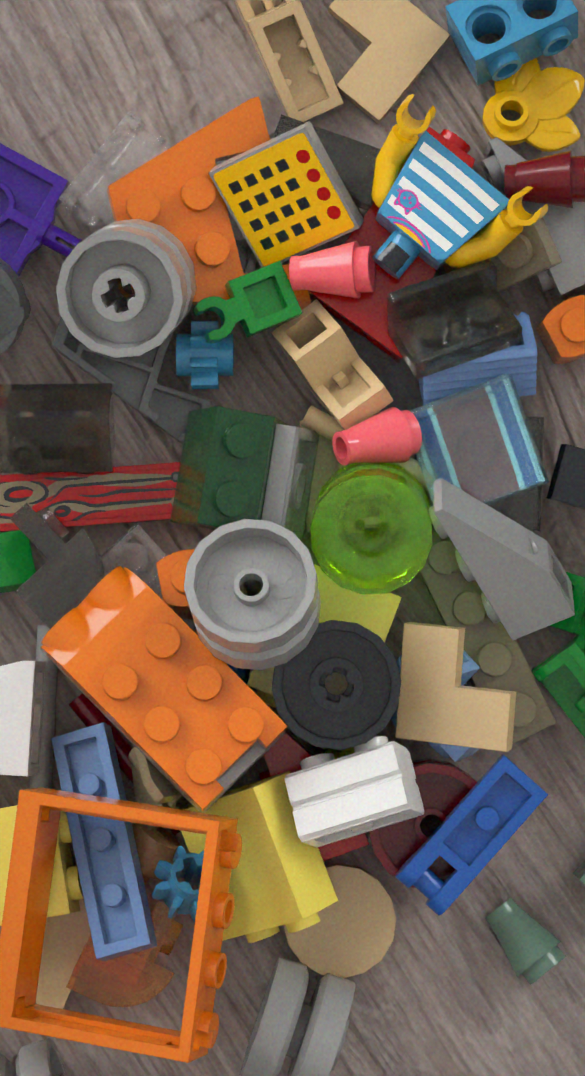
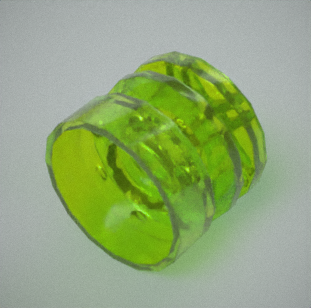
[310,463,433,595]

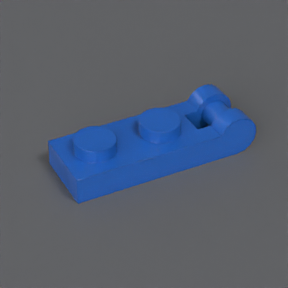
[395,754,548,916]

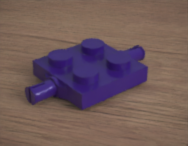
[0,143,82,277]

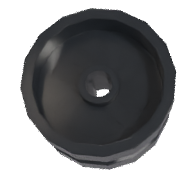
[272,620,401,750]

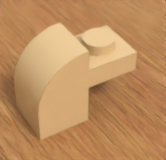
[271,299,394,430]

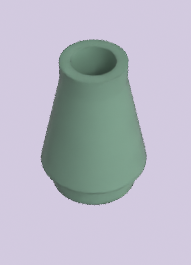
[485,897,566,985]

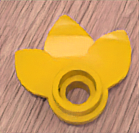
[482,58,585,152]

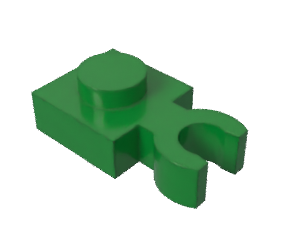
[193,261,302,344]

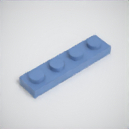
[51,722,157,961]

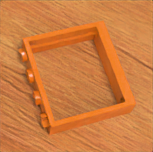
[0,787,242,1063]

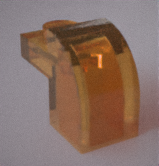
[66,900,183,1007]

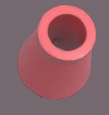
[289,241,376,298]
[332,407,422,466]

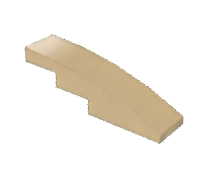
[233,0,344,127]

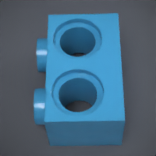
[445,0,578,86]

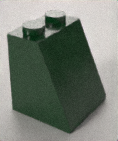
[170,406,290,530]

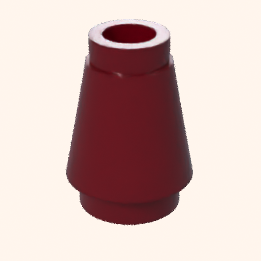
[504,151,585,208]

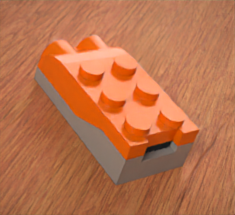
[40,566,288,813]

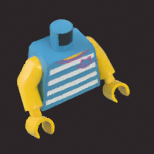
[371,94,548,279]

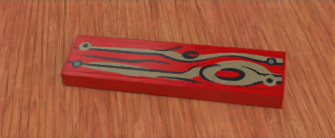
[0,462,180,532]

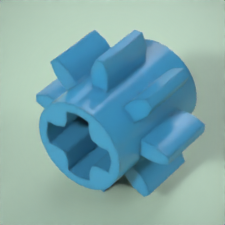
[176,321,234,389]
[152,846,204,922]

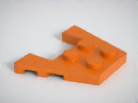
[107,96,311,310]

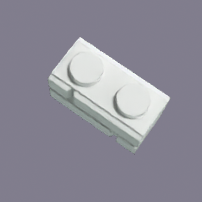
[284,736,425,848]

